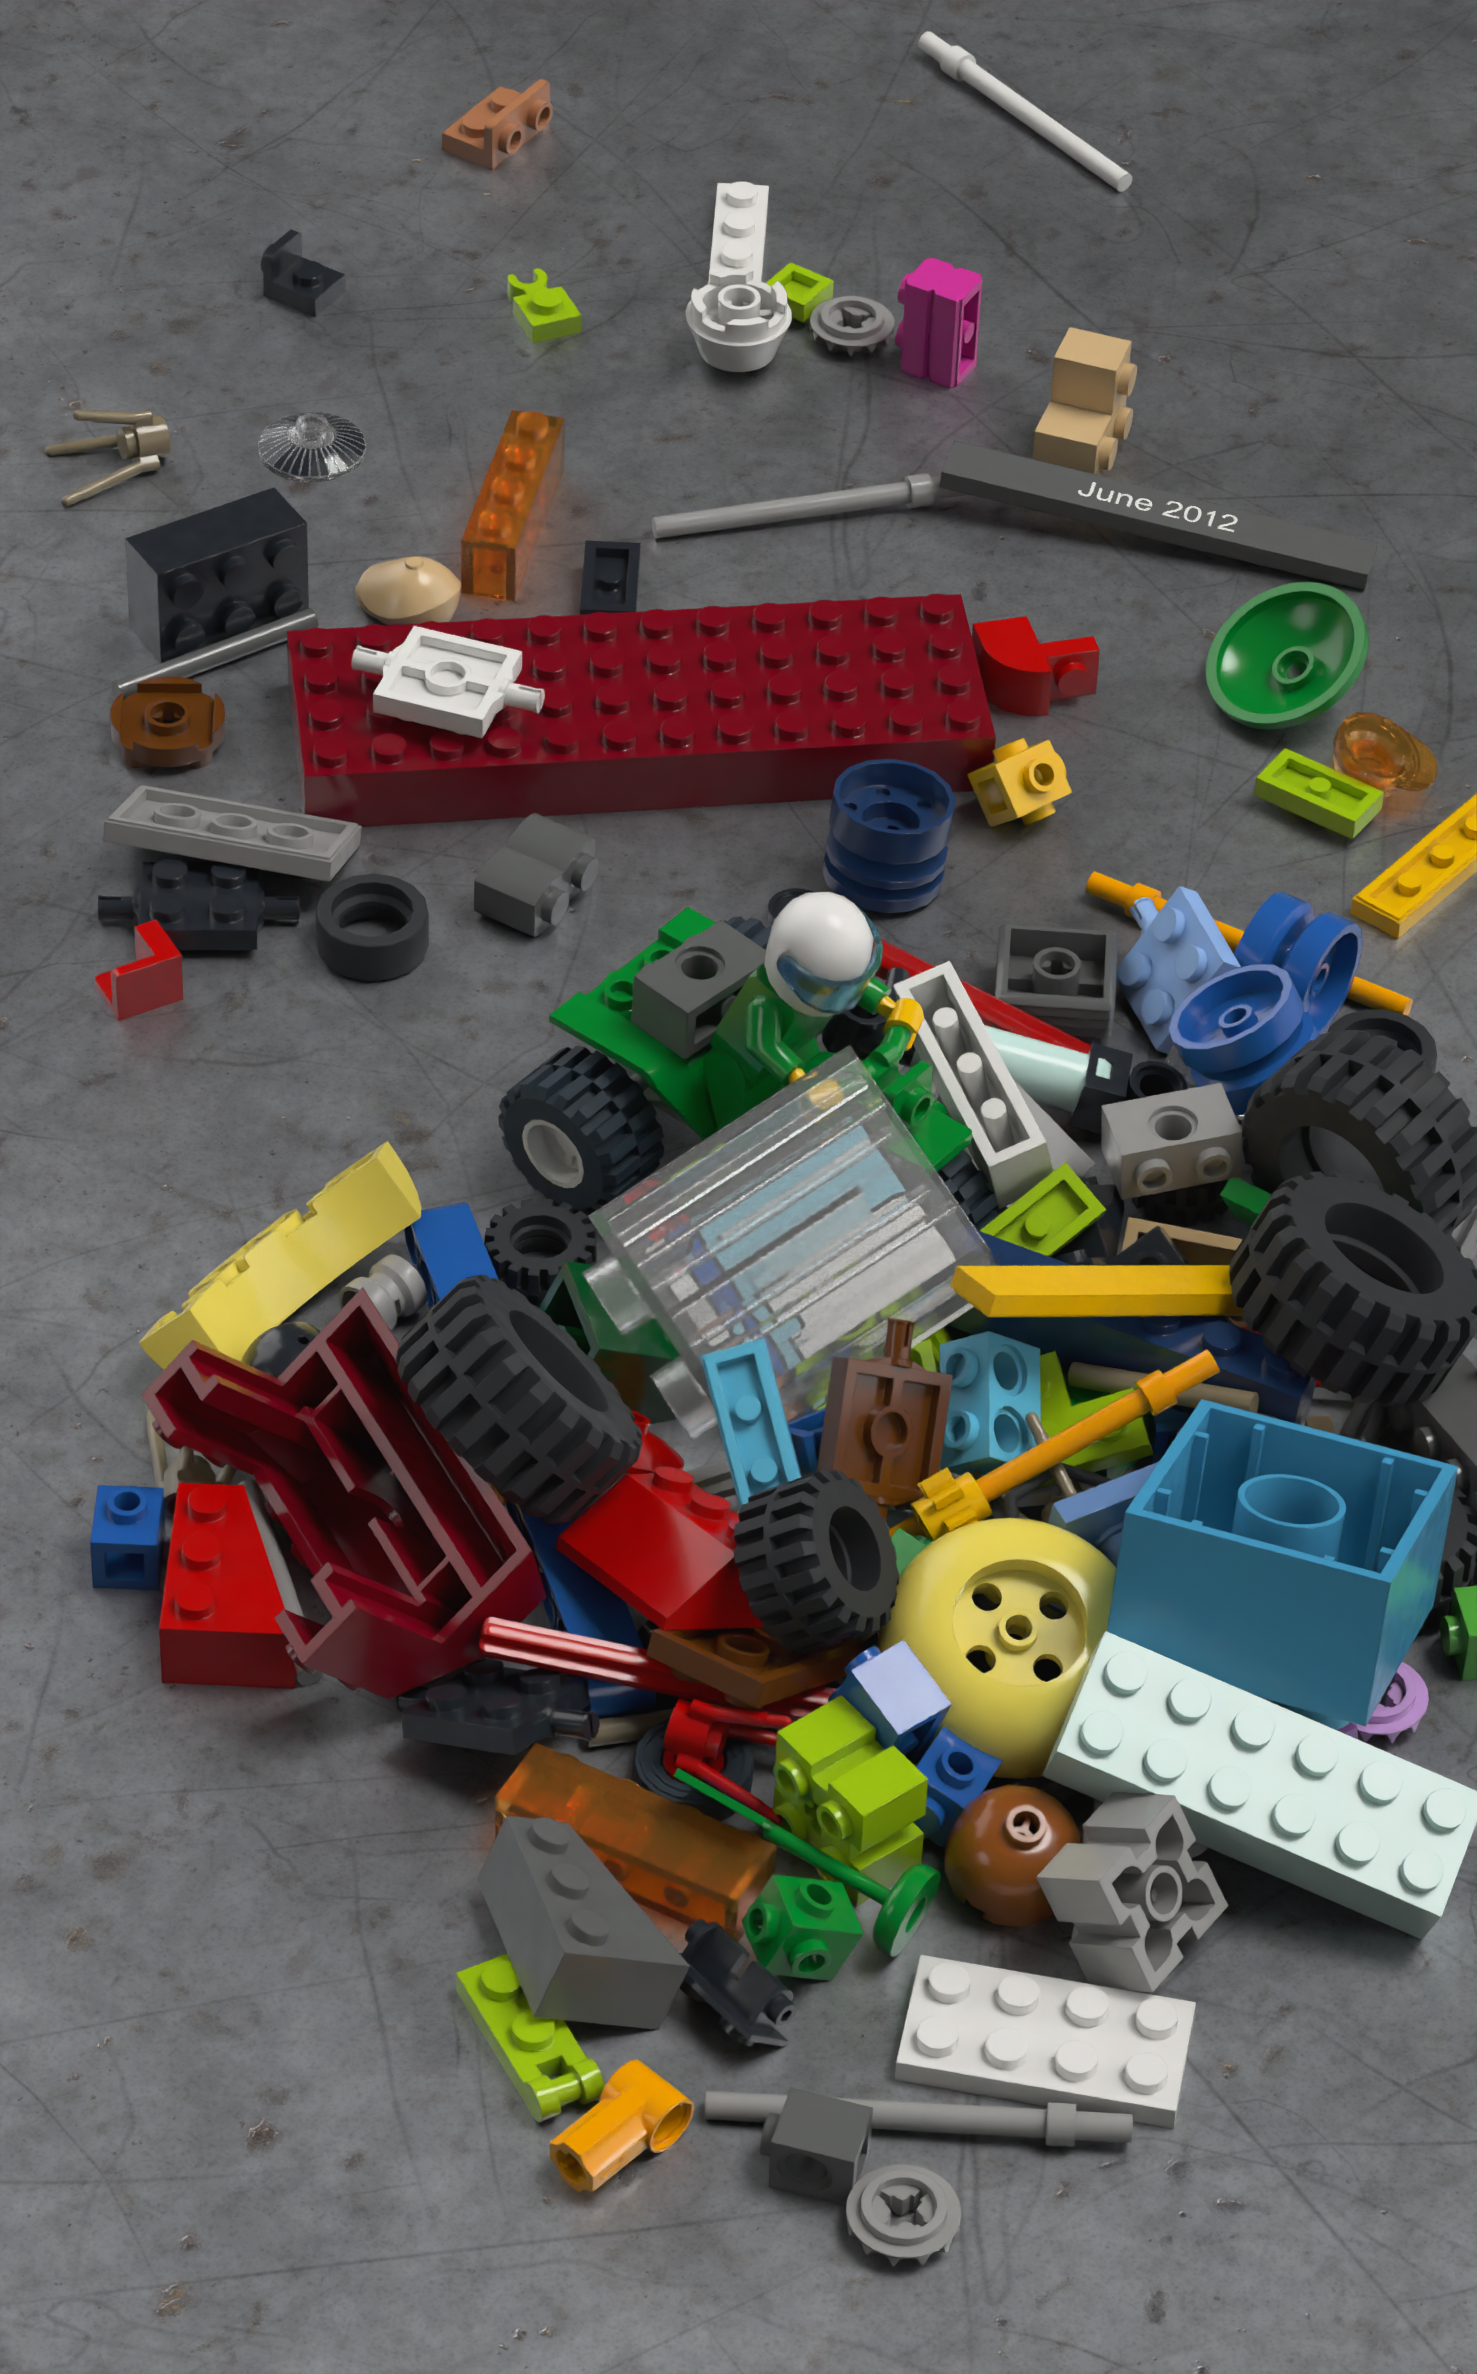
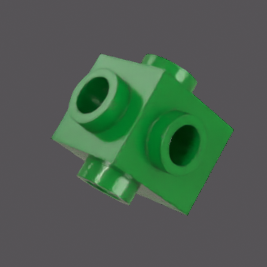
[741,1874,864,1981]

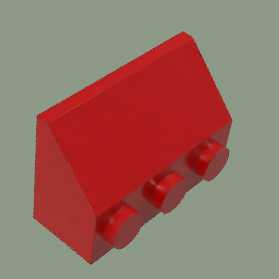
[555,1467,763,1631]

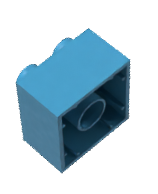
[1107,1399,1458,1730]

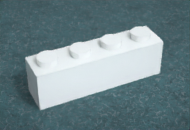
[893,961,1053,1209]

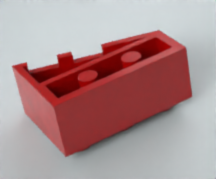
[159,1483,295,1689]

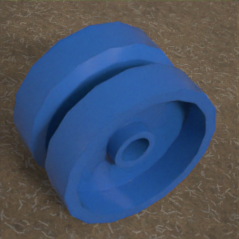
[1234,891,1363,1035]
[1168,964,1320,1115]

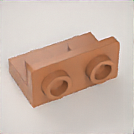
[442,79,553,170]

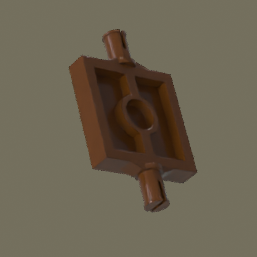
[817,1318,953,1521]

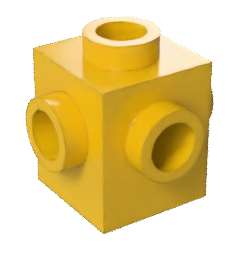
[967,737,1072,827]

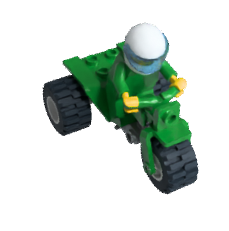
[498,892,999,1244]

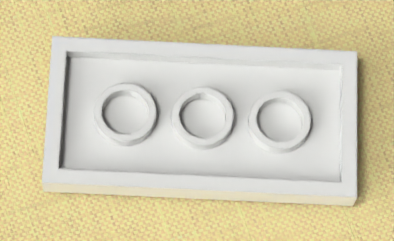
[895,1955,1196,2129]

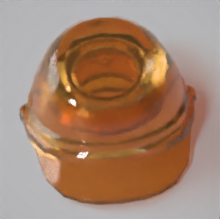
[1332,712,1438,798]

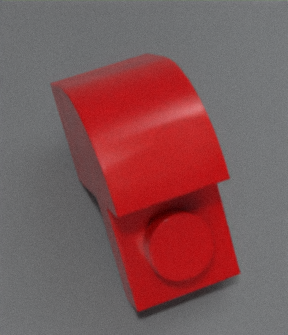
[972,616,1100,716]

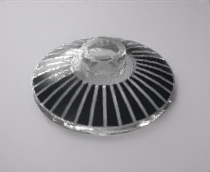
[258,412,366,482]

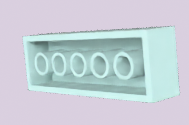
[1042,1631,1477,1939]

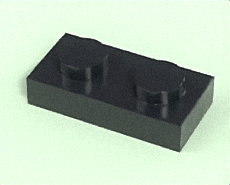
[580,540,641,615]

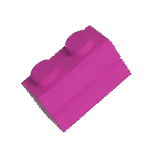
[895,257,982,389]

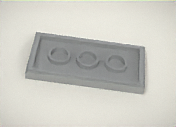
[103,785,362,882]

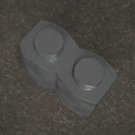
[474,813,599,937]

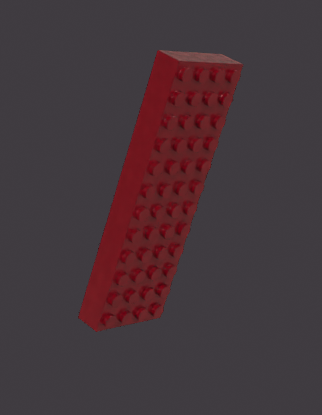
[287,594,996,827]

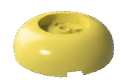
[878,1518,1116,1779]

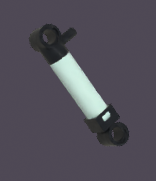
[822,967,1188,1134]

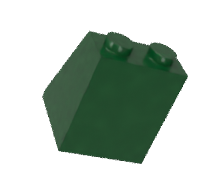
[539,1261,726,1424]

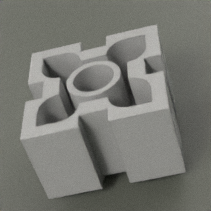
[1036,1792,1228,1992]

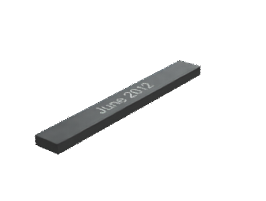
[939,440,1378,590]

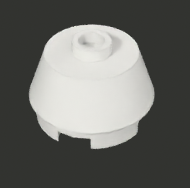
[686,269,792,372]

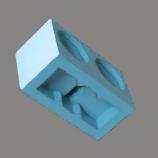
[940,1331,1041,1476]

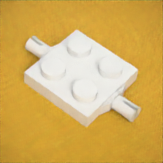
[351,626,545,738]

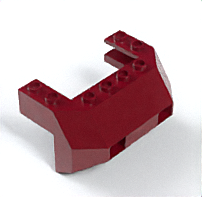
[141,1287,546,1699]

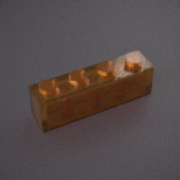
[461,410,565,602]
[495,1743,777,1942]

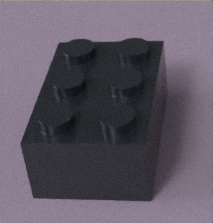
[125,487,309,663]

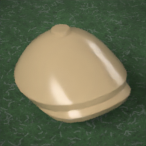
[355,556,461,625]

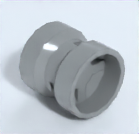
[339,1254,427,1330]

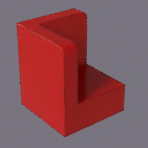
[95,920,183,1021]

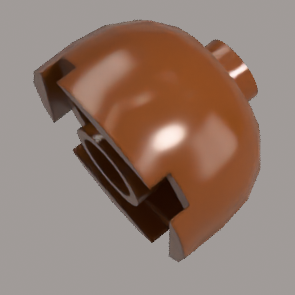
[944,1785,1083,1927]

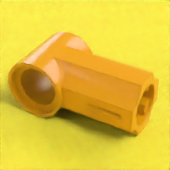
[549,2059,694,2193]

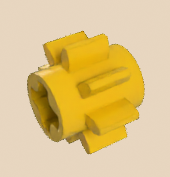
[910,1467,993,1541]

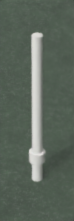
[918,31,1132,192]

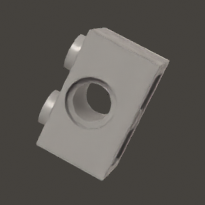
[1102,1083,1242,1200]

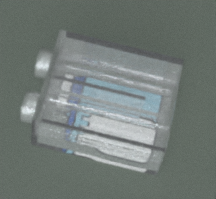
[582,1045,996,1441]

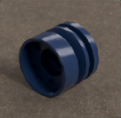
[822,759,956,913]

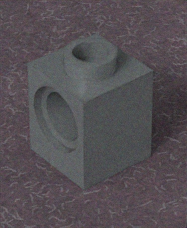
[760,2087,873,2206]

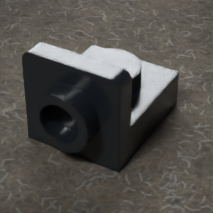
[260,229,345,317]

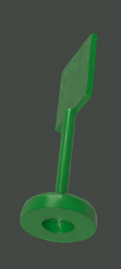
[674,1768,941,1957]

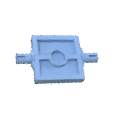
[1116,886,1241,1056]

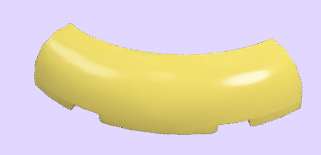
[139,1141,422,1370]

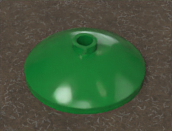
[1206,582,1369,730]

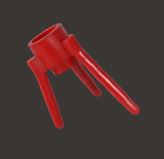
[663,1698,793,1826]

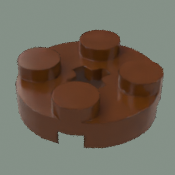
[110,677,226,769]

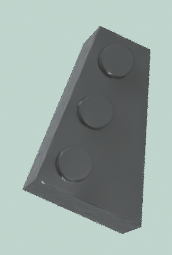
[477,1816,690,2030]

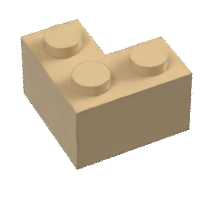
[1032,327,1137,475]

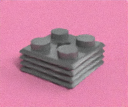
[994,924,1118,1042]

